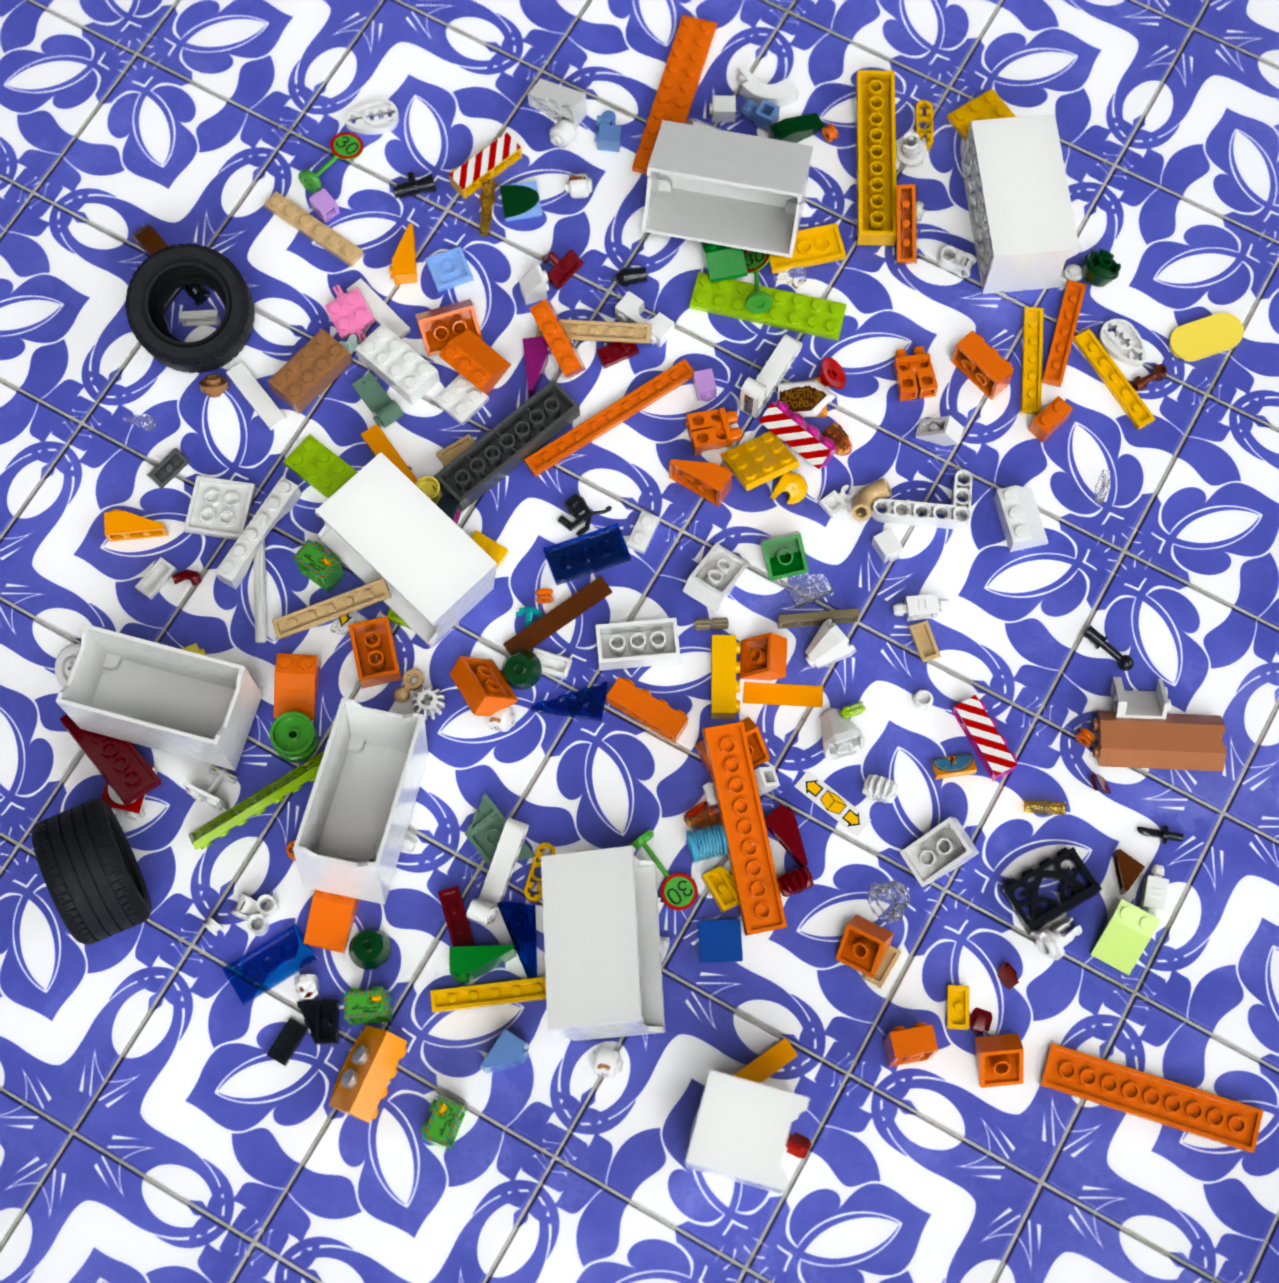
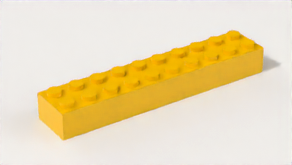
[855,70,897,246]

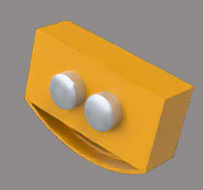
[328,1025,408,1123]

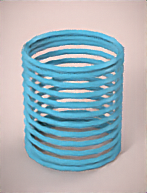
[686,823,728,863]

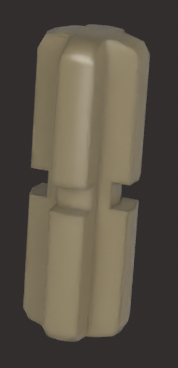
[694,617,729,631]

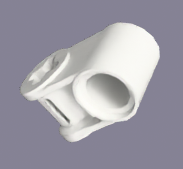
[938,245,977,278]

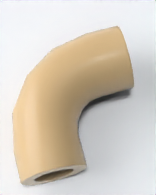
[851,478,892,521]

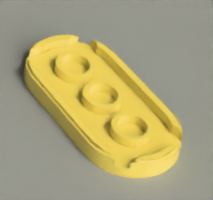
[1169,313,1244,362]

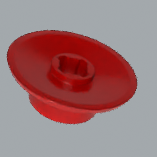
[819,357,846,389]

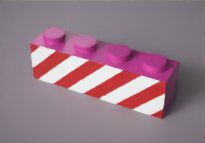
[759,400,838,469]
[952,695,1017,781]

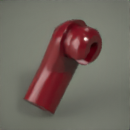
[171,569,202,585]

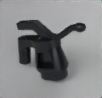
[558,494,612,537]

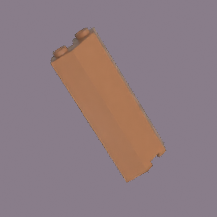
[1092,710,1226,772]

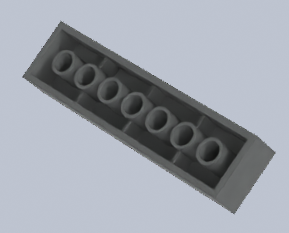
[434,379,580,512]

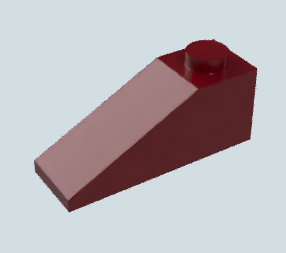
[764,804,808,868]

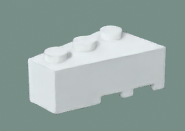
[528,79,587,128]

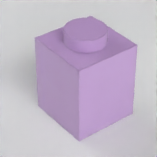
[309,188,340,223]
[693,368,717,401]

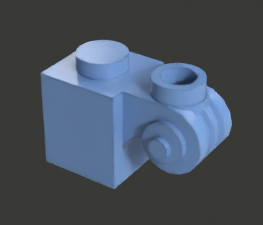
[739,99,780,132]
[594,110,622,152]

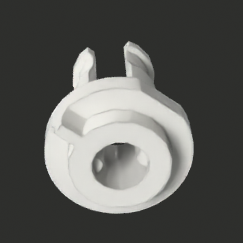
[897,132,927,167]
[1036,917,1082,960]

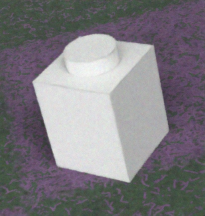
[709,96,736,122]
[872,528,903,563]

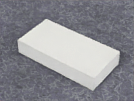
[179,310,221,327]
[135,557,177,600]
[533,648,573,680]

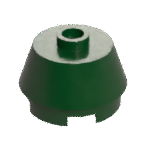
[1082,249,1121,287]
[502,649,542,690]
[349,928,391,970]

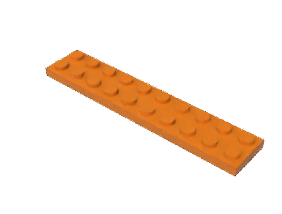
[632,15,717,175]
[702,721,787,936]
[1040,1043,1264,1153]

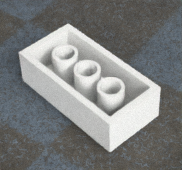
[355,323,440,406]
[595,618,680,671]

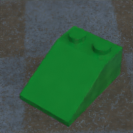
[449,944,517,983]

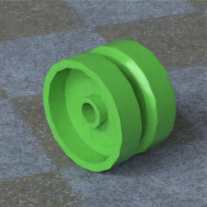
[270,711,319,763]

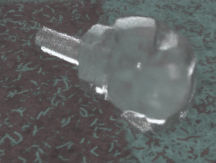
[774,266,807,289]
[122,414,156,431]

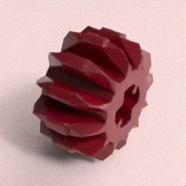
[777,867,814,897]

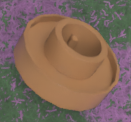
[199,374,229,398]

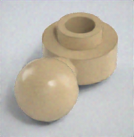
[394,669,424,703]

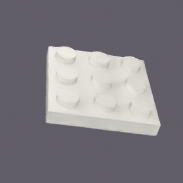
[183,475,256,540]

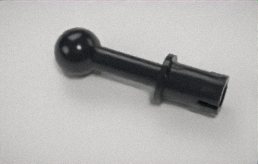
[1083,625,1134,671]

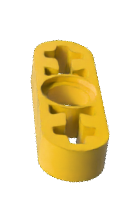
[915,100,934,151]
[524,842,556,903]

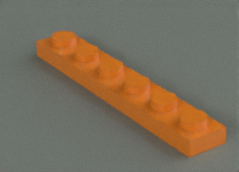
[1042,280,1087,387]

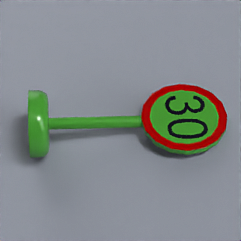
[298,132,364,193]
[744,250,772,314]
[628,829,698,911]

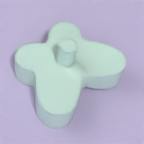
[339,334,359,356]

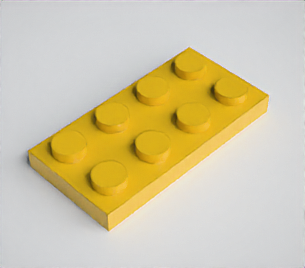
[769,223,846,274]

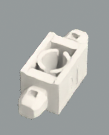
[893,593,950,621]
[1139,864,1169,917]

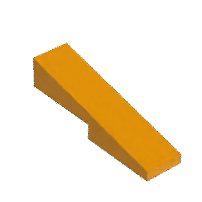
[361,424,418,484]
[733,1038,799,1084]

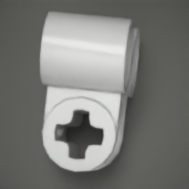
[231,894,278,936]

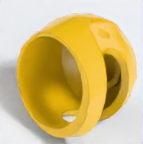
[770,471,808,505]

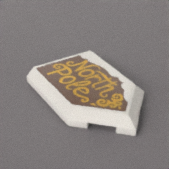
[777,380,836,418]

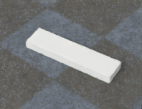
[346,278,411,339]
[226,362,286,431]

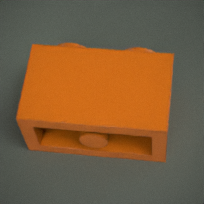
[1028,396,1073,443]

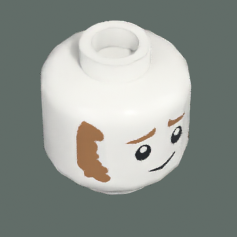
[484,706,517,732]
[590,1048,624,1079]

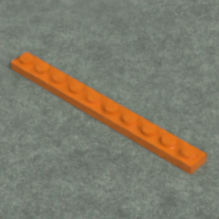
[524,359,695,477]

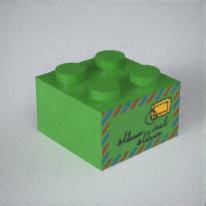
[293,539,345,594]
[343,986,393,1025]
[421,1096,467,1152]

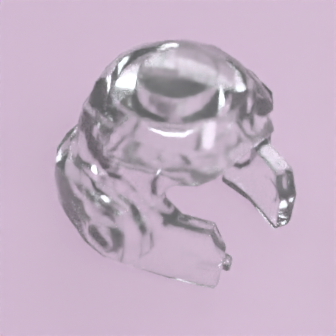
[868,881,910,923]

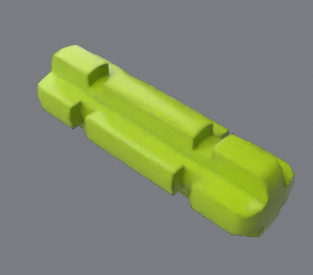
[840,702,866,719]

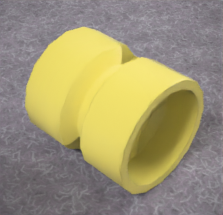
[415,476,442,505]

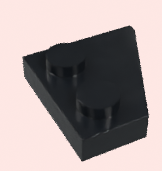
[297,1000,339,1045]

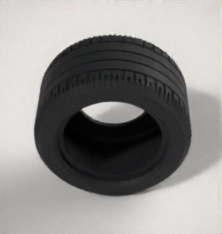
[125,244,255,373]
[31,799,152,945]

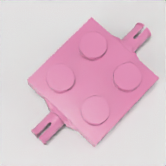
[324,285,376,343]

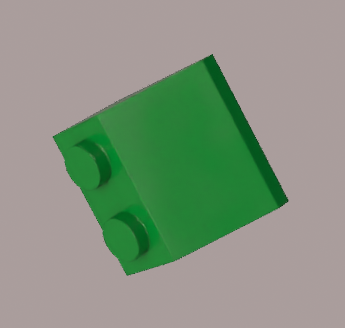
[701,242,748,283]
[759,531,809,581]

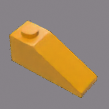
[389,223,418,285]
[104,509,169,542]

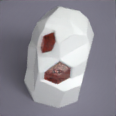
[294,974,320,1001]

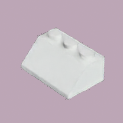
[993,485,1049,552]

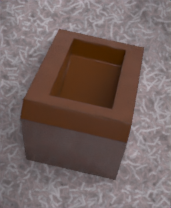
[1112,849,1145,895]

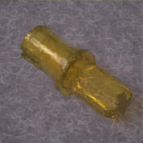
[1023,799,1066,816]

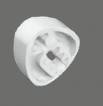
[345,99,399,135]
[1099,319,1147,368]

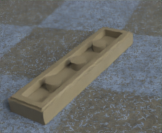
[777,608,859,629]

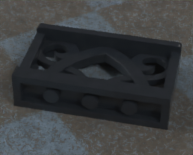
[1001,847,1102,935]

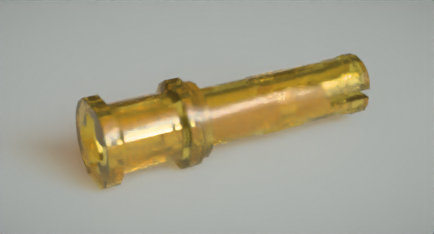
[478,179,497,237]

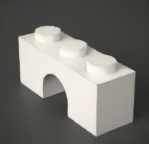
[615,291,675,347]

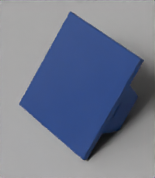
[698,919,743,963]

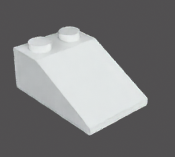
[682,543,750,612]
[900,817,979,887]

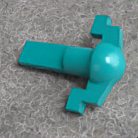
[516,606,544,629]

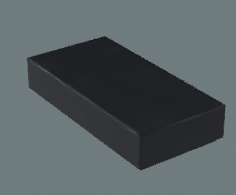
[267,1018,309,1067]

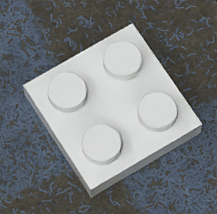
[434,374,489,426]

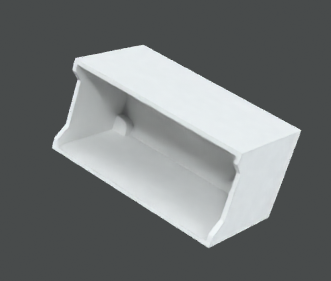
[961,114,1080,294]
[641,120,813,258]
[315,452,497,647]
[55,624,262,771]
[293,697,429,905]
[541,845,665,1041]
[685,1070,810,1194]

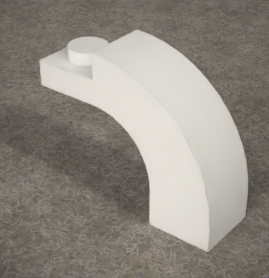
[737,64,799,108]
[703,766,780,805]

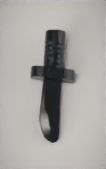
[1137,826,1184,844]

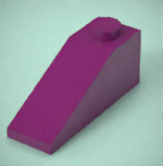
[522,336,551,398]

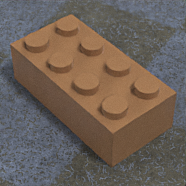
[268,329,353,414]

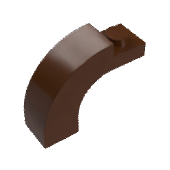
[131,224,169,256]

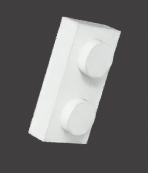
[626,511,660,554]

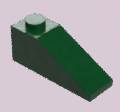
[768,113,826,143]

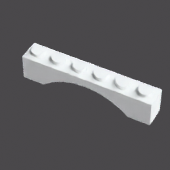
[215,477,302,590]

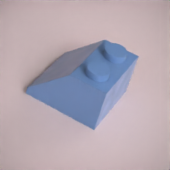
[480,1029,529,1074]

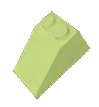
[1090,899,1161,975]

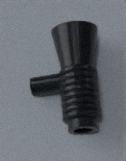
[393,172,436,199]

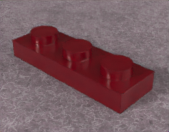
[438,886,475,947]

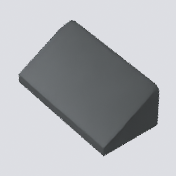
[146,448,190,489]

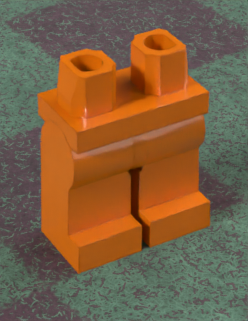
[893,346,938,402]
[685,407,742,456]

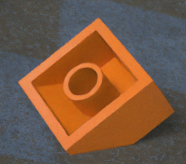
[739,632,787,681]
[835,915,894,978]
[975,1033,1024,1088]

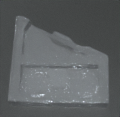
[780,574,833,609]

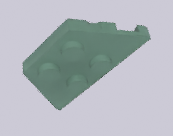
[465,793,536,866]

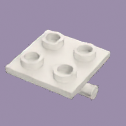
[182,765,238,811]

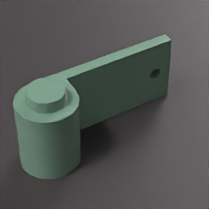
[351,372,404,428]

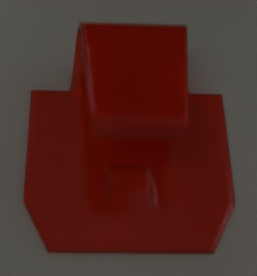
[786,1132,812,1158]

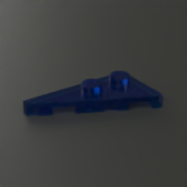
[531,682,608,722]
[497,901,537,979]

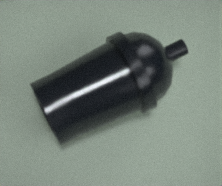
[611,267,648,287]

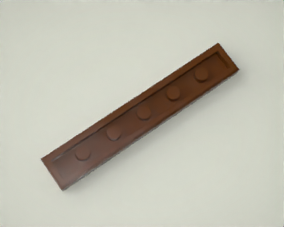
[503,576,612,654]

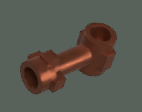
[1132,364,1168,391]

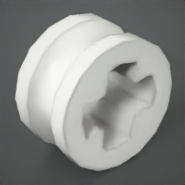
[202,916,223,937]

